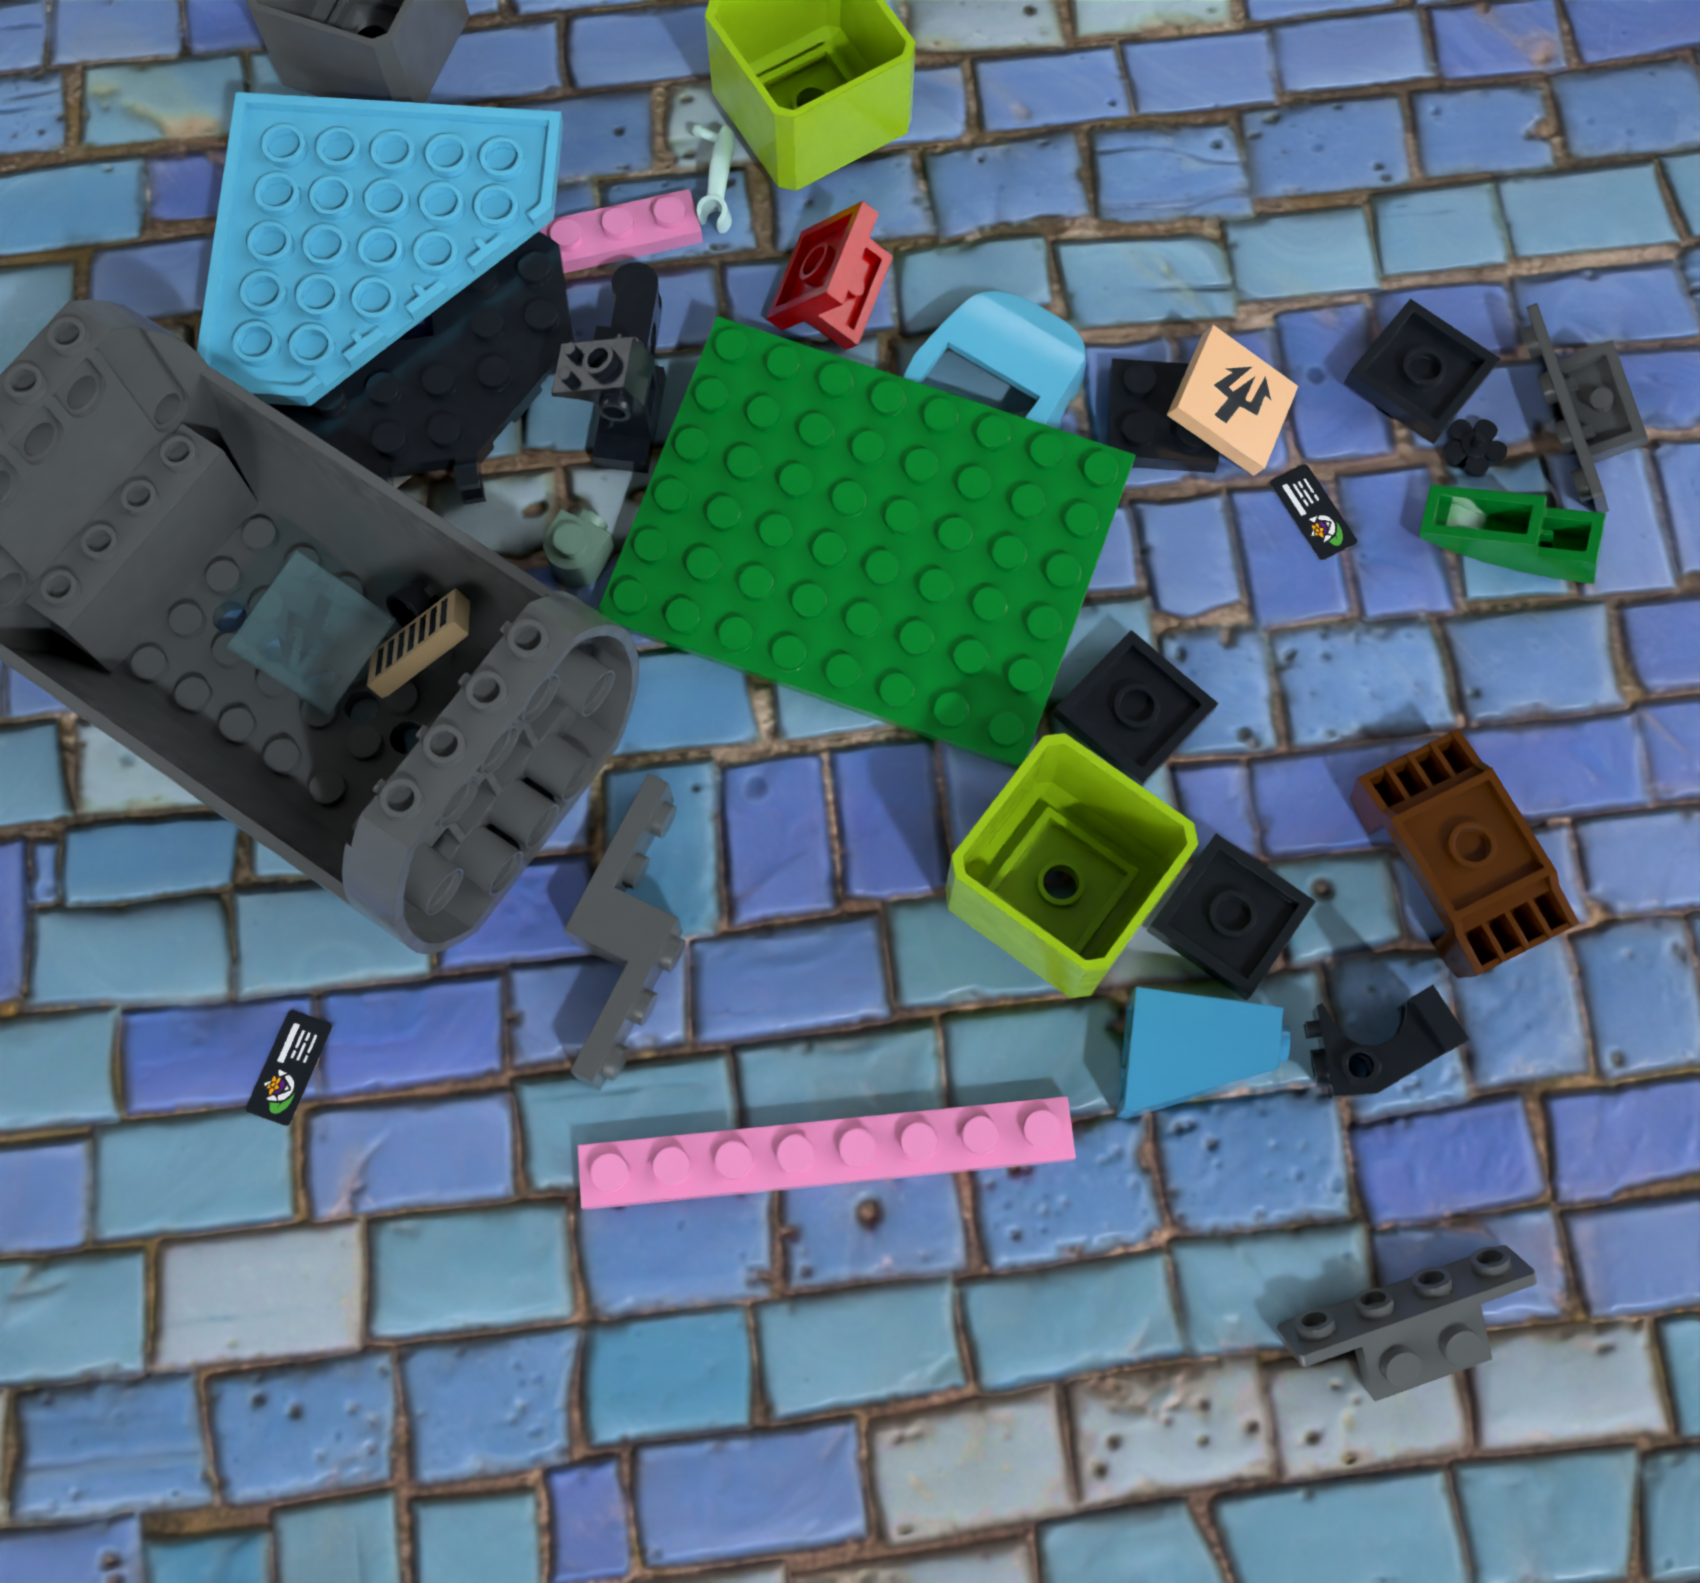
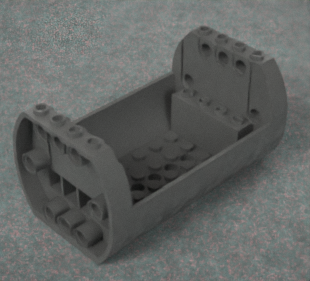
[0,299,639,954]

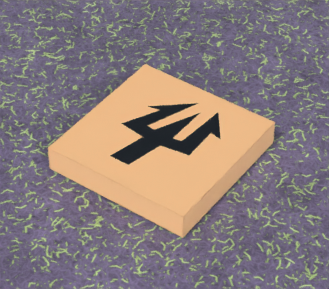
[1167,325,1298,476]

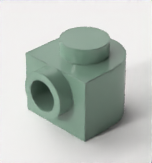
[543,509,615,588]

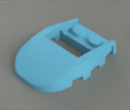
[903,291,1086,429]

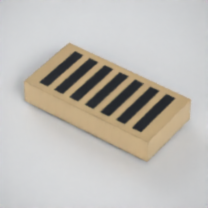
[367,588,470,698]

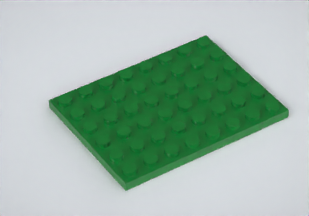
[597,316,1136,770]

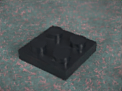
[1344,298,1501,445]
[1107,358,1219,473]
[1053,630,1219,787]
[1147,833,1316,1001]

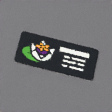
[1270,464,1357,560]
[246,1010,332,1126]

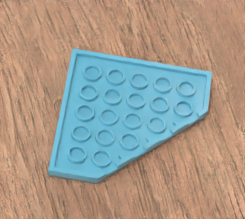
[197,92,563,406]

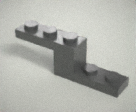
[564,774,686,1091]

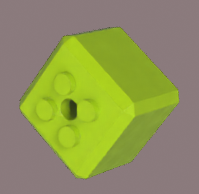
[705,0,916,191]
[945,733,1198,998]

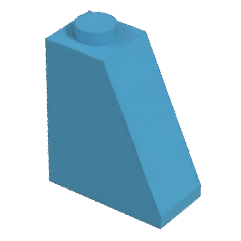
[1116,987,1291,1119]

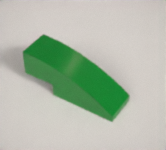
[1420,485,1606,584]

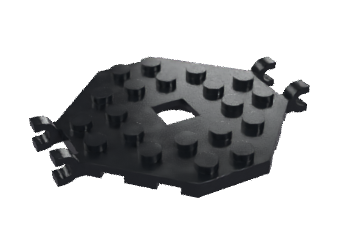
[268,231,574,505]

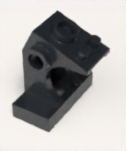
[551,334,666,474]
[1303,985,1470,1099]

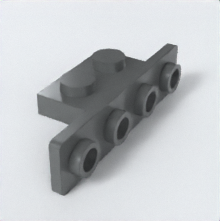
[1521,303,1649,513]
[1277,1245,1537,1402]

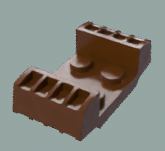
[1350,728,1580,978]

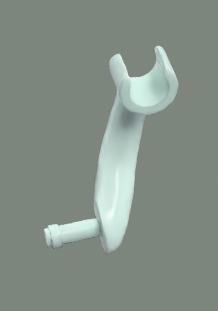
[692,124,735,234]

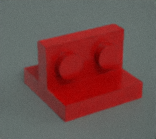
[766,201,893,350]

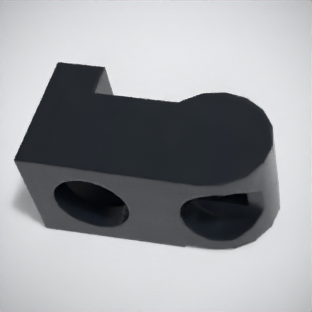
[593,262,662,359]

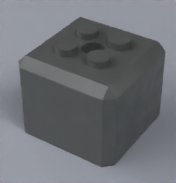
[246,0,470,103]

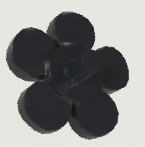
[1442,419,1507,477]

